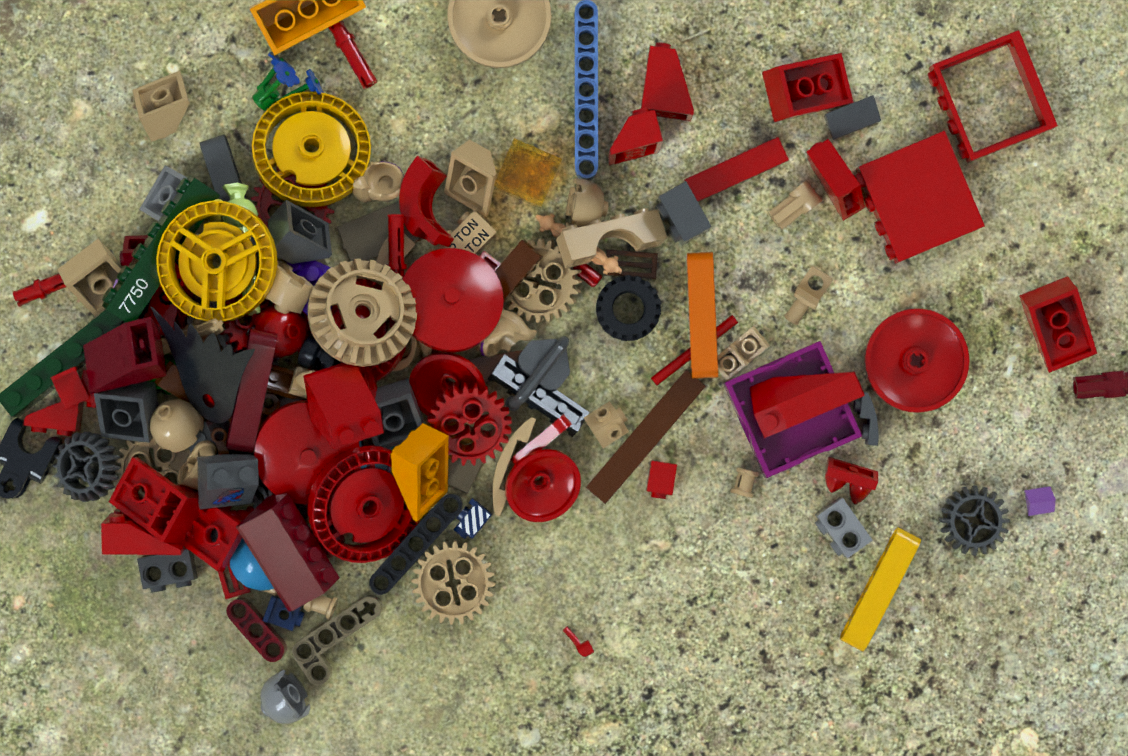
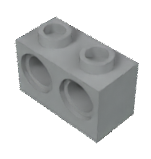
[815,497,873,558]

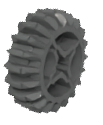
[52,432,121,502]
[939,485,1010,556]

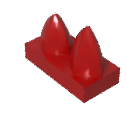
[825,457,878,505]

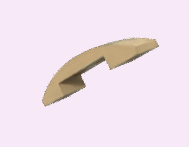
[492,417,537,516]

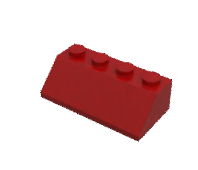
[608,107,663,166]

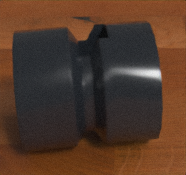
[298,334,343,371]

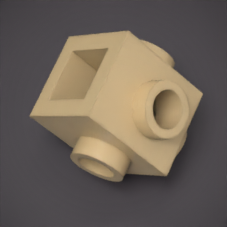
[584,401,629,448]

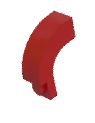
[399,155,454,247]

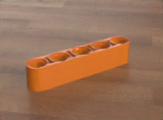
[687,252,718,379]

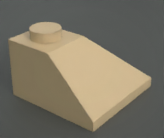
[132,71,190,142]
[444,139,496,217]

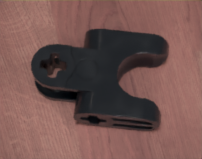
[0,418,63,499]

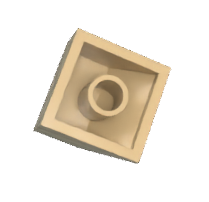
[57,238,123,317]

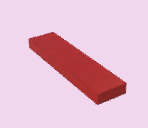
[684,137,789,202]

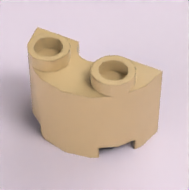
[265,259,314,314]

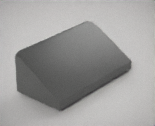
[824,95,881,140]

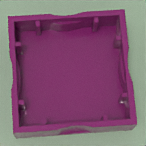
[723,341,862,478]

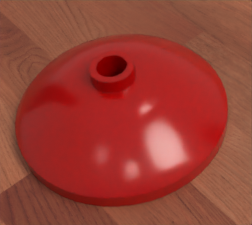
[409,352,485,424]
[505,449,581,522]

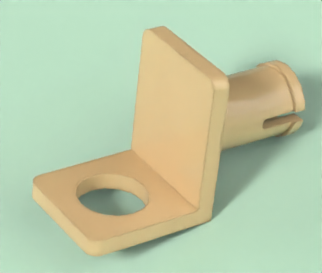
[784,266,833,325]

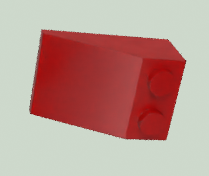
[762,53,854,122]
[1019,276,1098,373]
[101,509,186,555]

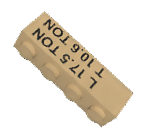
[404,210,497,275]

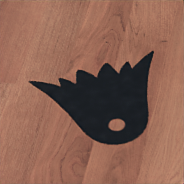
[151,307,255,423]

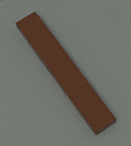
[586,370,706,504]

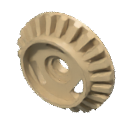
[307,259,417,366]

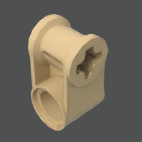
[177,441,217,491]

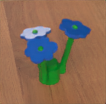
[252,52,324,111]

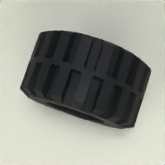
[596,275,661,341]

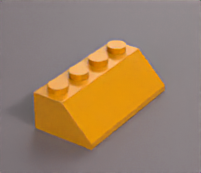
[249,0,366,56]

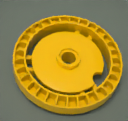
[252,92,371,207]
[156,201,277,322]

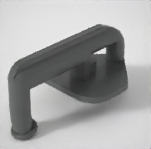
[505,336,570,411]

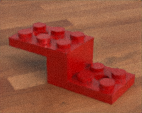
[108,457,242,572]

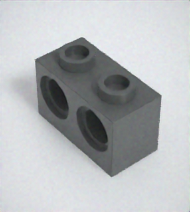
[137,549,198,593]

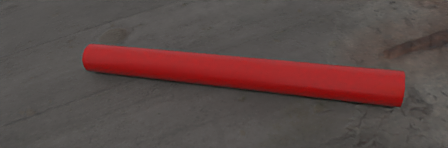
[651,315,738,386]

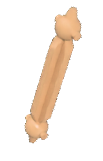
[535,213,622,275]

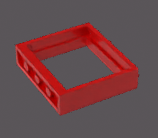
[927,30,1058,163]

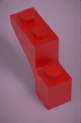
[24,370,96,436]

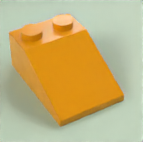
[391,423,449,522]

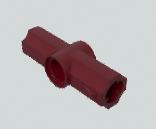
[1073,371,1128,399]

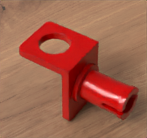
[50,366,89,408]

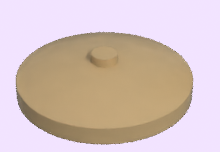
[447,0,551,68]

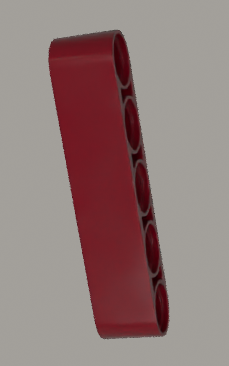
[226,329,277,454]

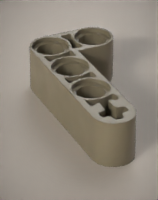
[292,595,382,685]

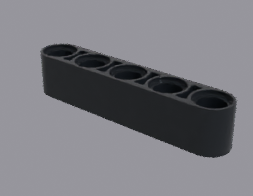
[369,493,463,595]

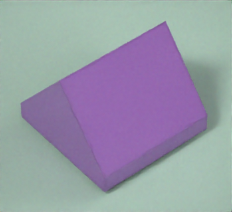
[1024,486,1056,516]

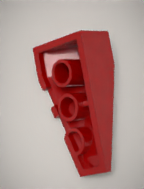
[750,371,865,438]

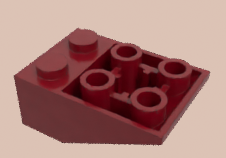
[83,317,167,394]

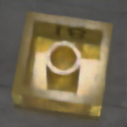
[494,138,562,209]

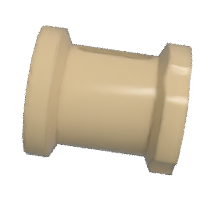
[730,467,759,498]

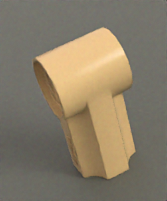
[768,180,823,230]

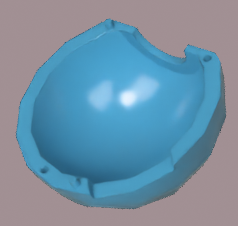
[230,538,274,591]

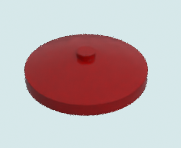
[402,248,504,352]
[864,309,970,413]
[254,400,359,504]

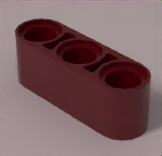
[226,598,287,662]

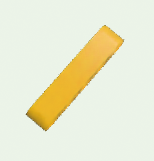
[839,527,921,652]

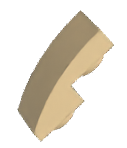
[718,326,770,381]

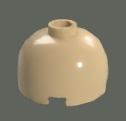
[565,178,608,227]
[150,399,204,452]

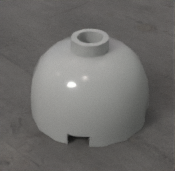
[260,670,310,724]

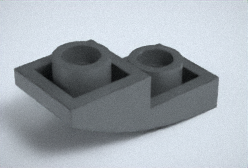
[853,392,879,446]

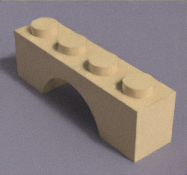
[556,208,667,268]

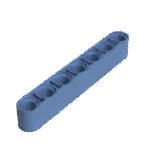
[574,0,598,180]

